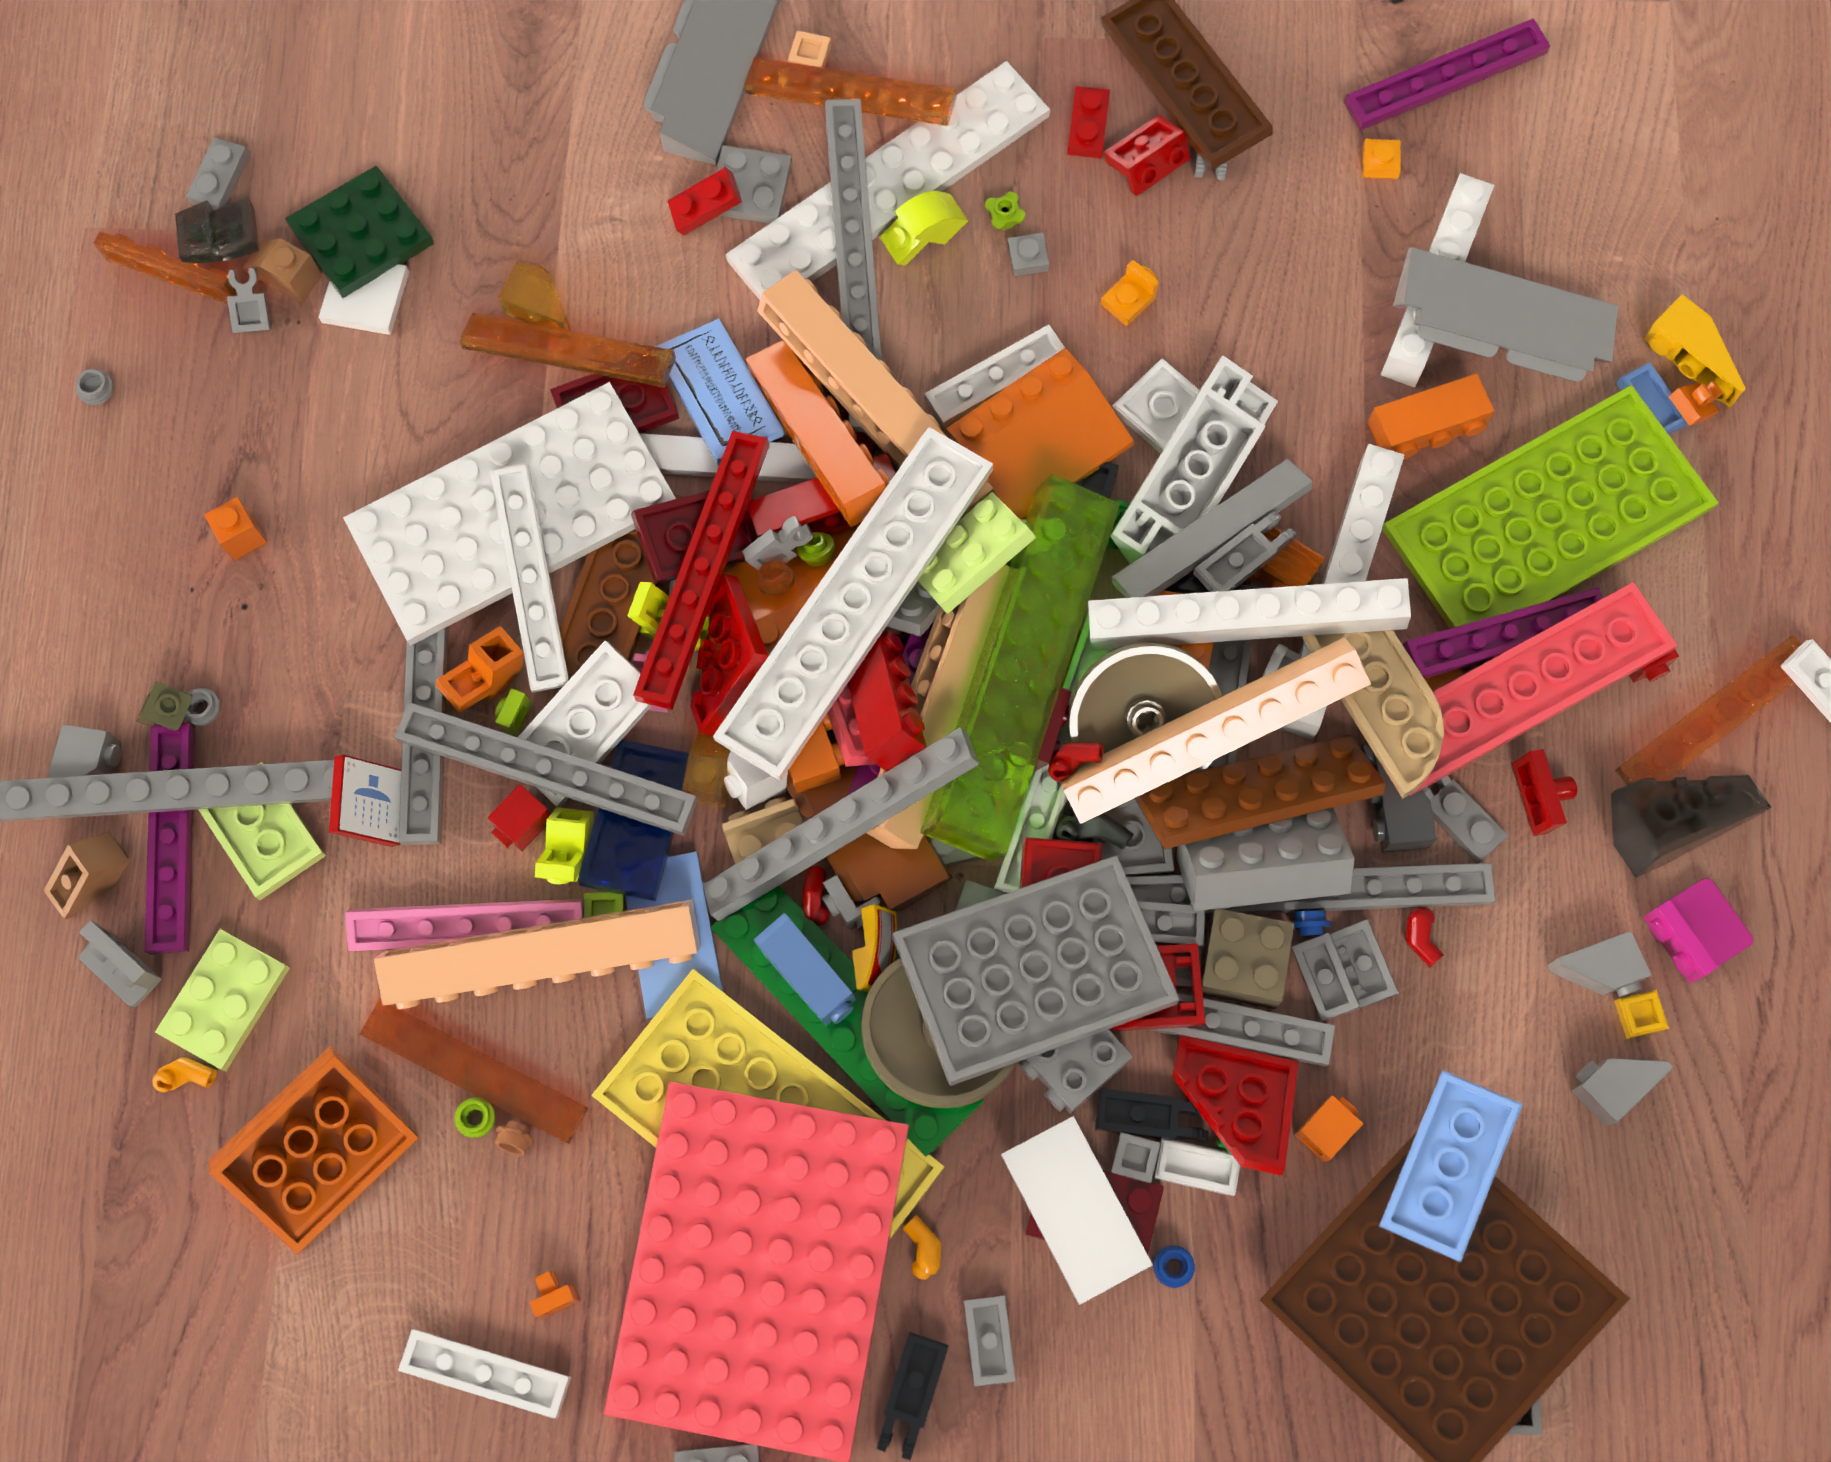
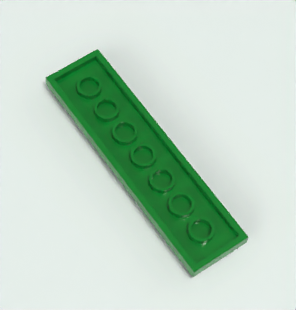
[710,886,985,1157]

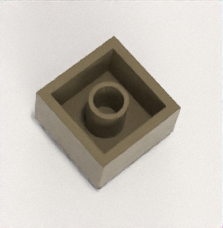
[1201,909,1294,1009]

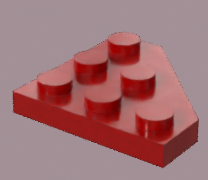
[690,574,769,736]
[1172,1035,1299,1176]

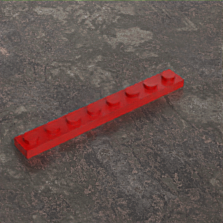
[633,431,770,710]

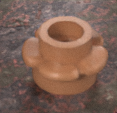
[495,1121,534,1156]

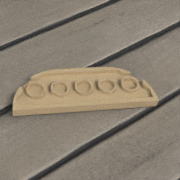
[1302,630,1444,798]

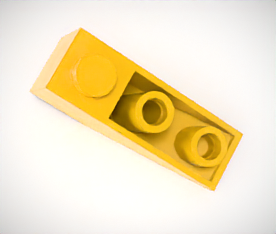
[1643,294,1746,408]

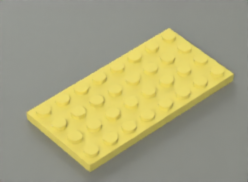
[591,969,945,1239]

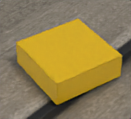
[1615,990,1669,1039]

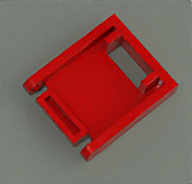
[1109,943,1206,1032]

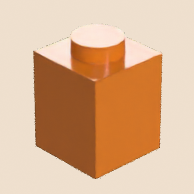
[204,497,267,561]
[1294,1095,1363,1163]

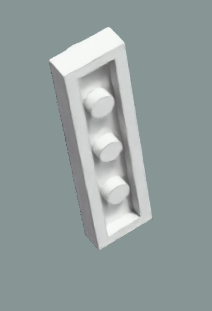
[924,325,1065,428]
[398,1329,571,1419]

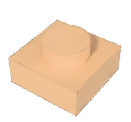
[788,31,831,75]

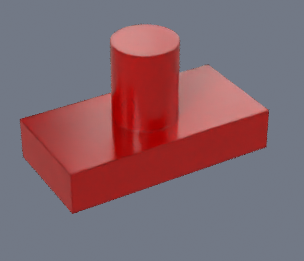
[1511,749,1577,836]

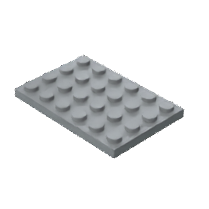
[893,855,1180,1086]

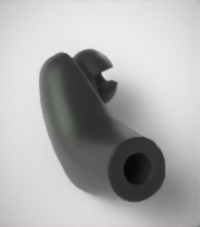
[1056,812,1134,850]

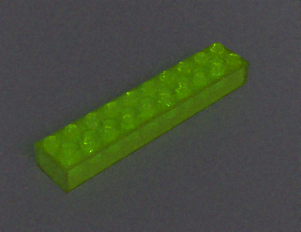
[920,474,1120,862]

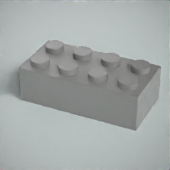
[1176,808,1355,911]

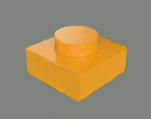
[1362,139,1401,179]

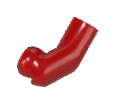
[1048,743,1104,782]
[802,866,830,926]
[1405,907,1444,968]

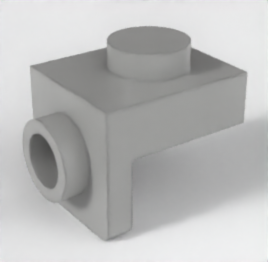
[822,875,882,930]

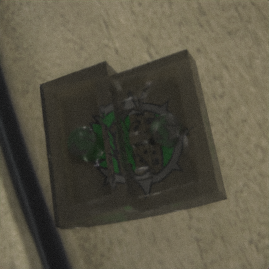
[175,197,259,263]

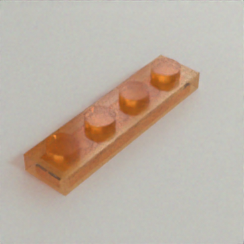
[93,231,237,305]

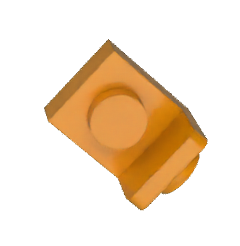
[1100,260,1159,326]

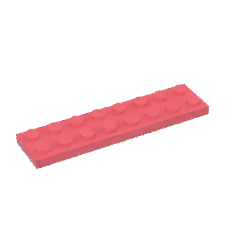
[1410,582,1678,796]

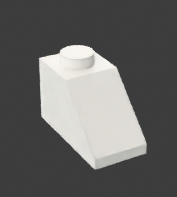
[724,751,788,810]

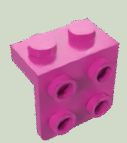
[1643,878,1753,984]

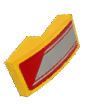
[852,904,897,993]

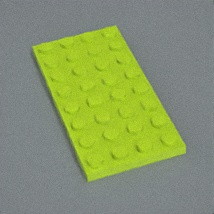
[1382,385,1719,629]

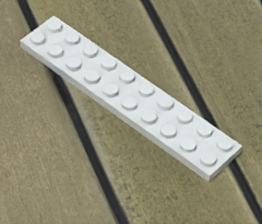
[726,61,1050,300]
[713,427,993,781]

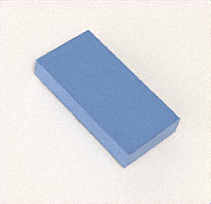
[1616,362,1688,435]

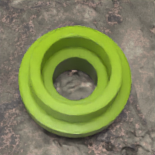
[797,532,835,567]
[455,1097,496,1138]

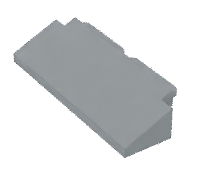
[644,0,780,166]
[1393,247,1618,381]

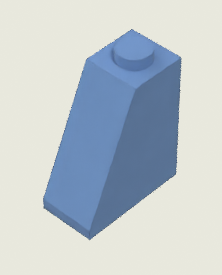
[754,913,856,1026]

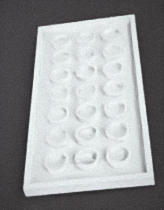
[343,382,676,646]

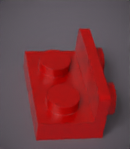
[1103,115,1190,196]

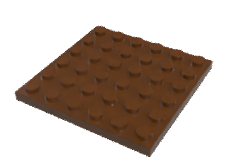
[1260,1132,1630,1462]

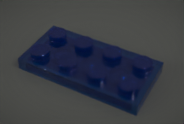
[577,740,695,901]

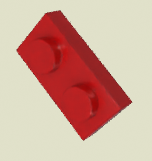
[1067,86,1110,159]
[667,167,742,235]

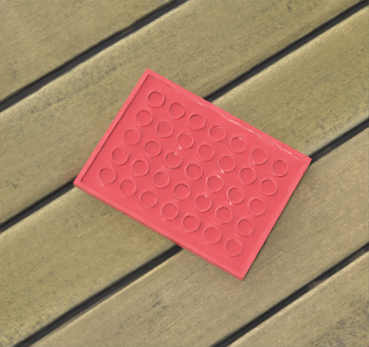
[604,1082,910,1462]

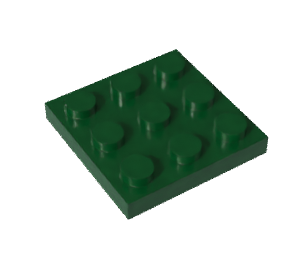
[285,165,434,299]

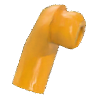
[152,1057,217,1093]
[903,1215,941,1280]

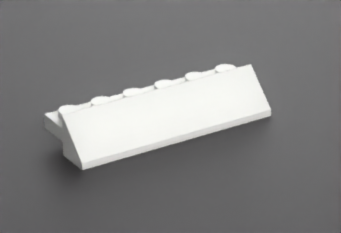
[1110,355,1278,564]

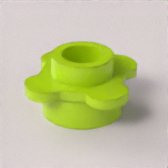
[985,192,1025,229]

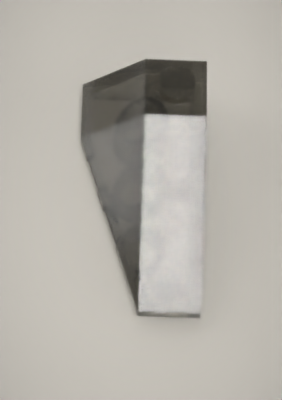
[1611,775,1771,877]

